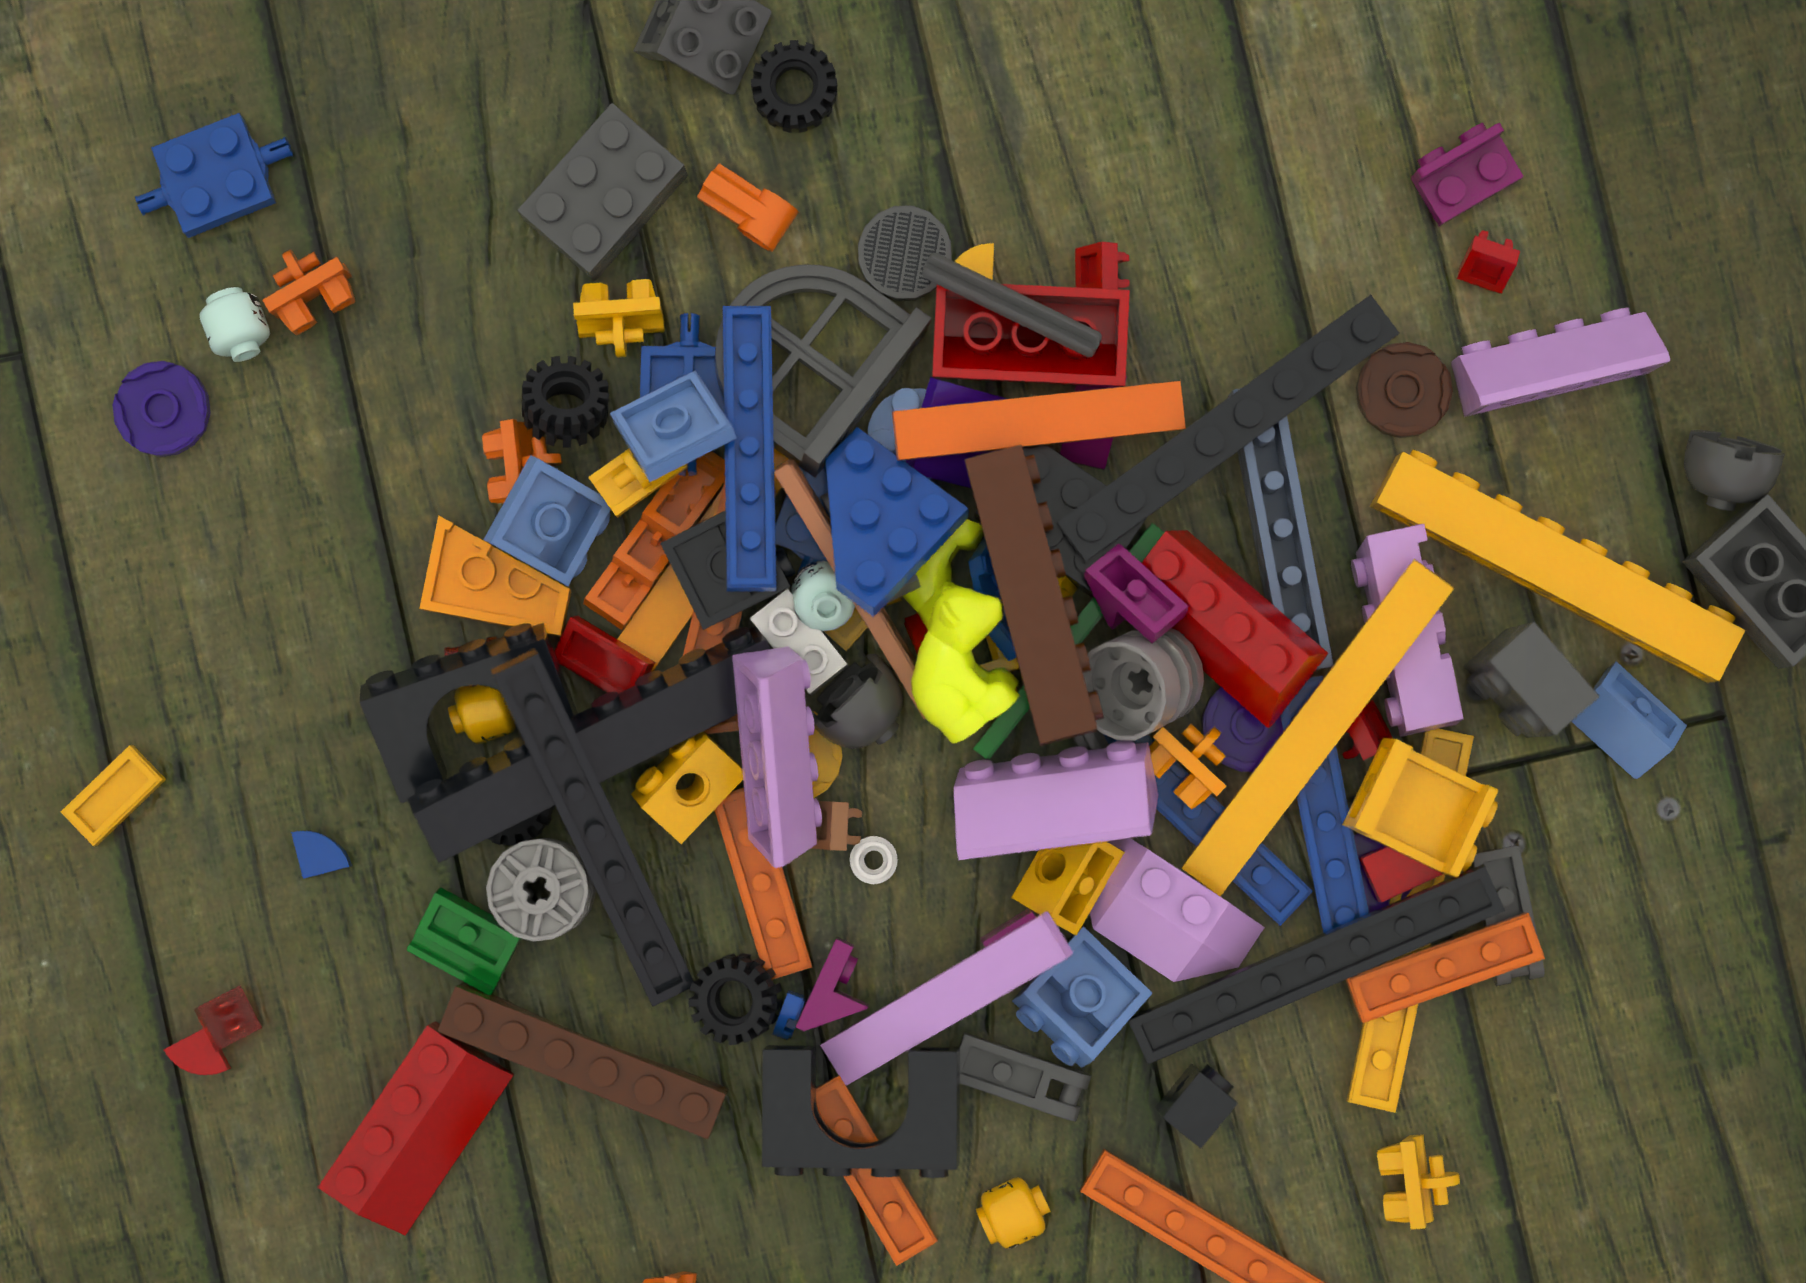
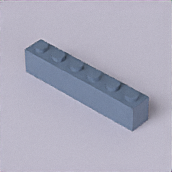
[1227,388,1333,670]

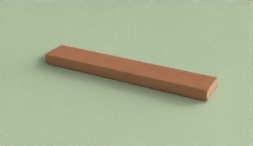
[774,458,926,719]

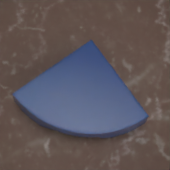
[291,831,352,879]
[772,990,806,1041]

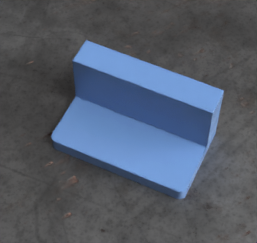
[1571,661,1687,779]

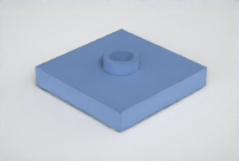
[610,370,737,482]

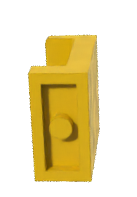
[1342,738,1498,878]

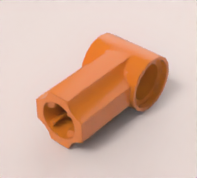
[697,163,799,252]

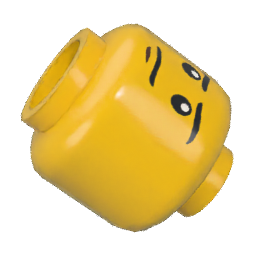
[448,685,516,744]
[975,1177,1051,1249]

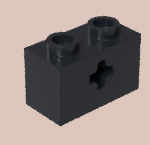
[1155,1063,1238,1149]

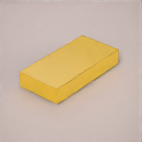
[61,745,166,846]

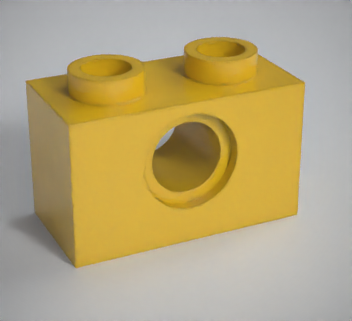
[631,731,743,844]
[1011,841,1125,935]

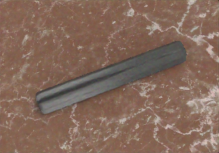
[922,253,1102,357]

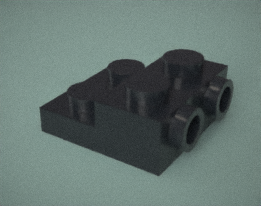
[660,510,796,630]

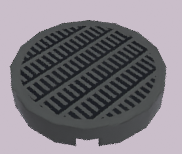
[858,206,952,301]

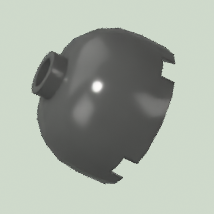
[1684,430,1785,511]
[811,654,903,749]

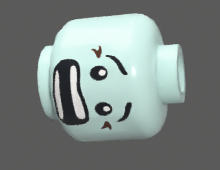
[200,287,270,362]
[791,561,855,632]

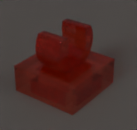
[194,986,262,1052]

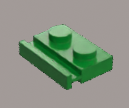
[406,887,522,996]

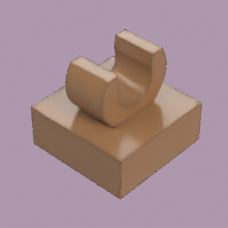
[810,801,862,851]

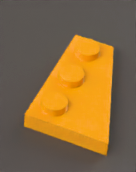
[419,515,571,637]

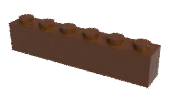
[965,444,1104,746]

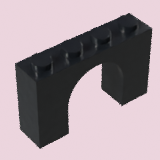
[359,623,578,804]
[762,1045,960,1178]

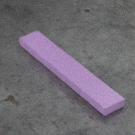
[820,911,1073,1086]

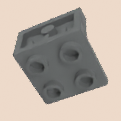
[633,0,771,95]

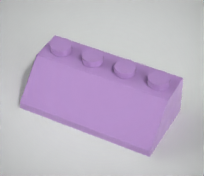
[1451,308,1670,417]
[732,646,822,868]
[953,740,1159,860]

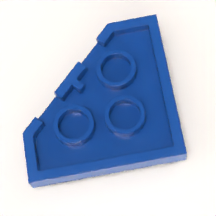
[826,427,969,617]

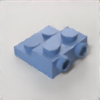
[483,455,611,586]
[1012,926,1152,1068]

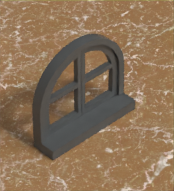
[714,264,932,478]

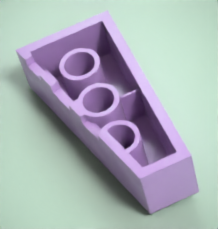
[1351,524,1463,737]

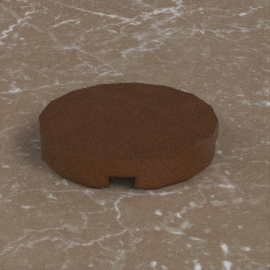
[1356,342,1453,438]

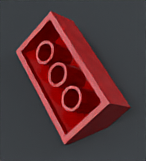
[932,284,1130,387]
[1142,530,1329,728]
[317,1021,514,1235]

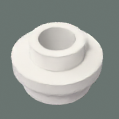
[850,836,898,884]

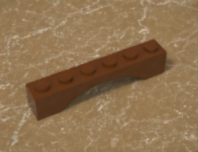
[437,983,729,1139]

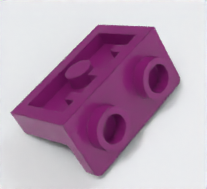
[1410,122,1524,227]

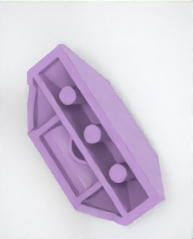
[1089,838,1265,982]

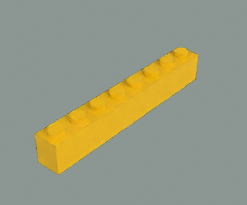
[1370,450,1746,683]

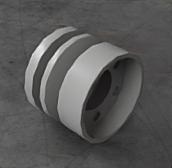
[1083,628,1204,740]
[486,838,596,942]

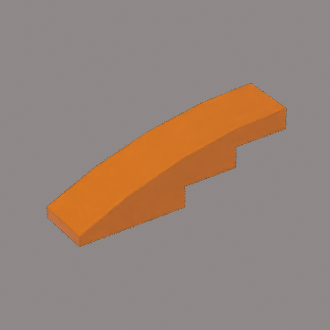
[583,451,725,631]

